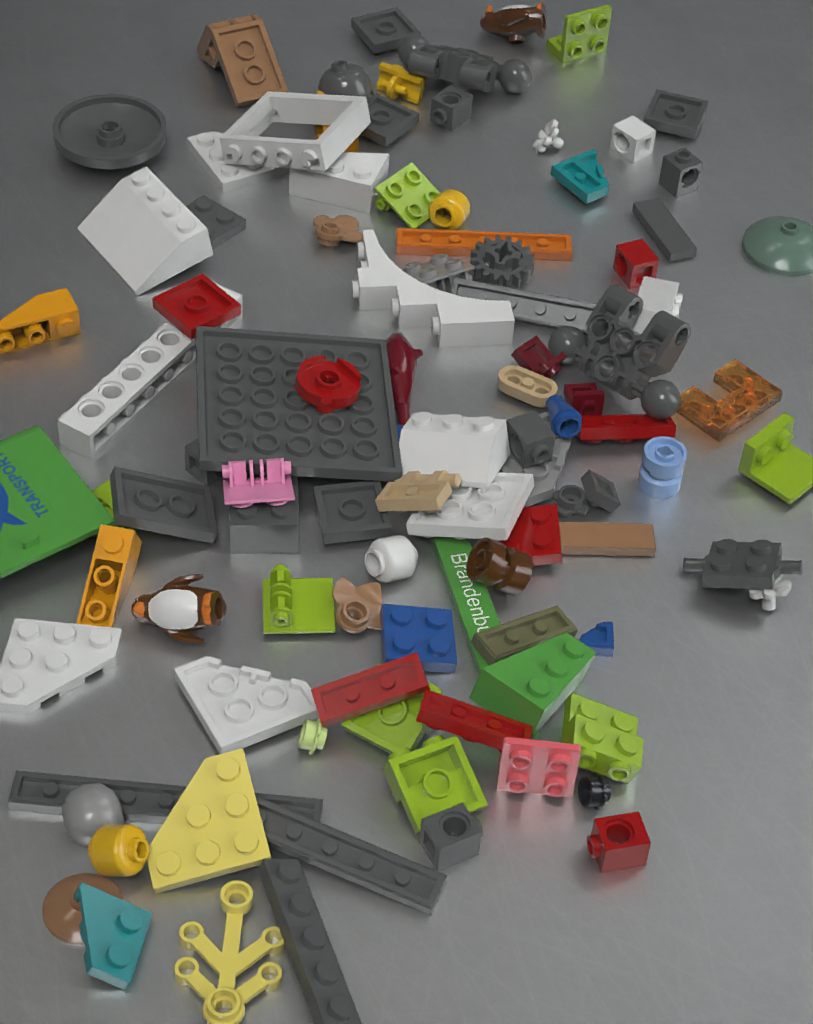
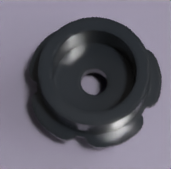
[578,772,611,810]

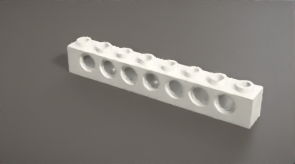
[57,283,243,460]

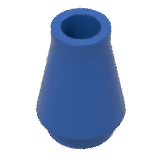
[545,395,582,438]

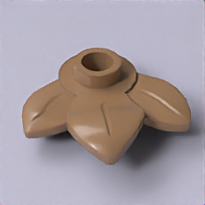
[313,215,362,247]
[332,577,382,633]

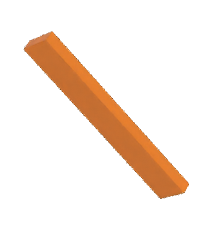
[396,228,573,261]

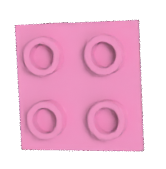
[222,458,295,508]

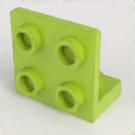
[546,5,612,64]
[738,412,813,504]

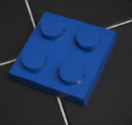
[380,604,457,673]

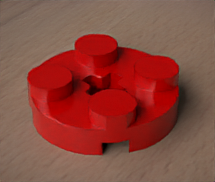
[294,355,361,414]

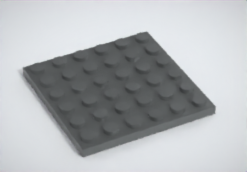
[195,326,403,482]

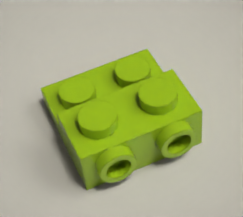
[341,663,443,754]
[561,693,643,784]
[382,735,488,835]

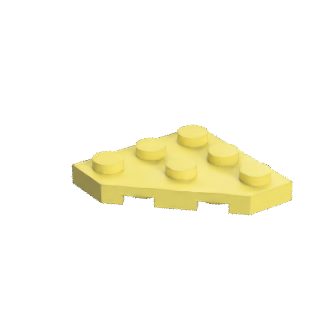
[147,748,272,894]

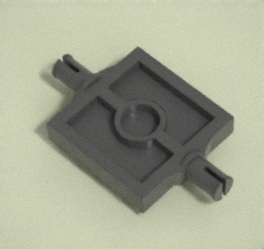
[683,539,803,589]

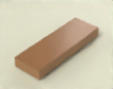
[559,522,656,557]

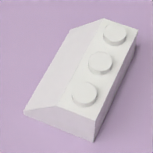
[399,411,510,489]

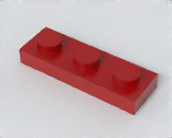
[577,414,676,443]
[311,652,430,727]
[416,689,533,753]

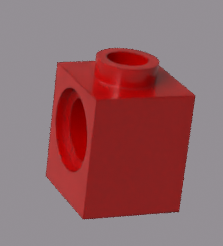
[613,239,659,289]
[586,811,651,873]

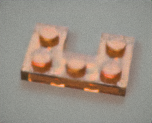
[677,359,783,442]

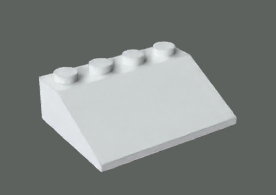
[77,166,213,296]

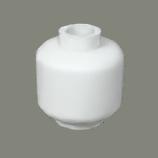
[365,535,418,583]

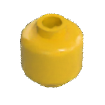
[429,189,470,230]
[88,824,149,877]

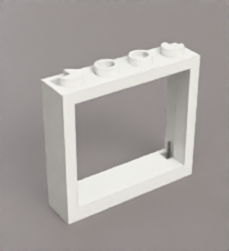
[219,91,371,171]

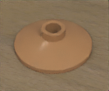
[42,873,124,945]

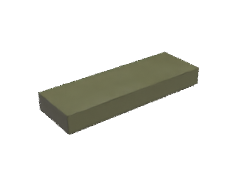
[471,605,578,665]

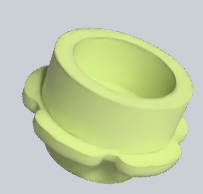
[298,718,327,755]

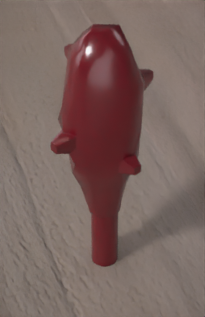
[386,333,423,425]

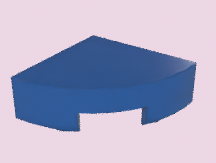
[579,622,614,657]

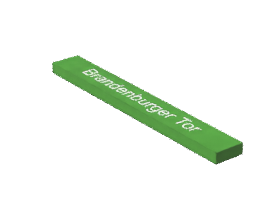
[430,537,541,740]

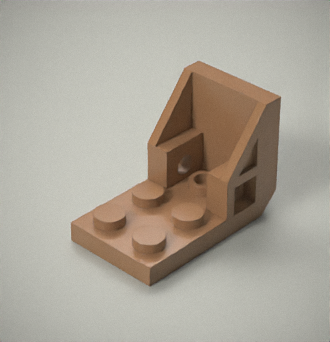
[197,14,289,108]

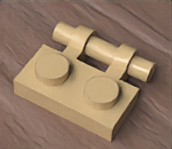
[375,470,461,513]

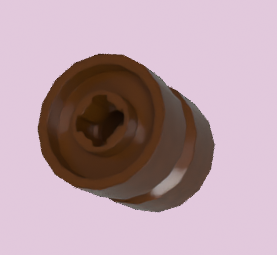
[466,537,533,596]

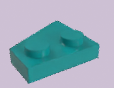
[551,149,609,204]
[74,882,153,990]

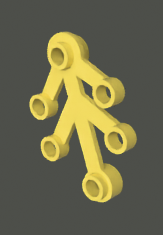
[174,880,285,1024]

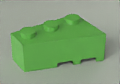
[469,632,597,738]

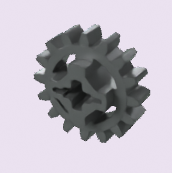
[470,235,535,288]

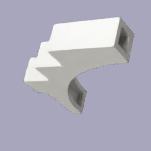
[351,229,515,347]

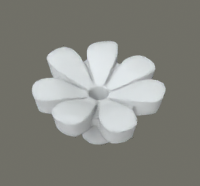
[533,118,564,153]
[746,576,792,611]

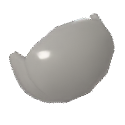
[62,783,124,848]

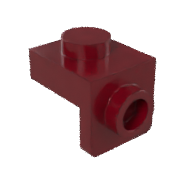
[511,335,567,379]
[563,383,605,416]

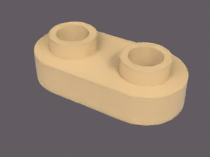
[497,365,558,408]

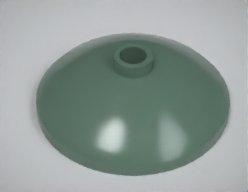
[742,216,813,276]

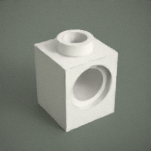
[610,115,656,163]

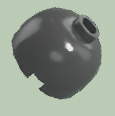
[318,60,374,102]

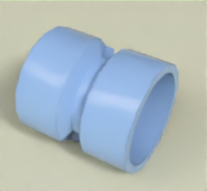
[638,436,687,499]

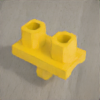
[376,62,427,105]

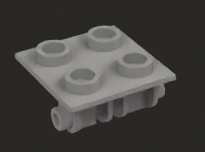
[402,254,475,293]

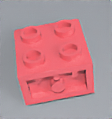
[497,737,581,797]

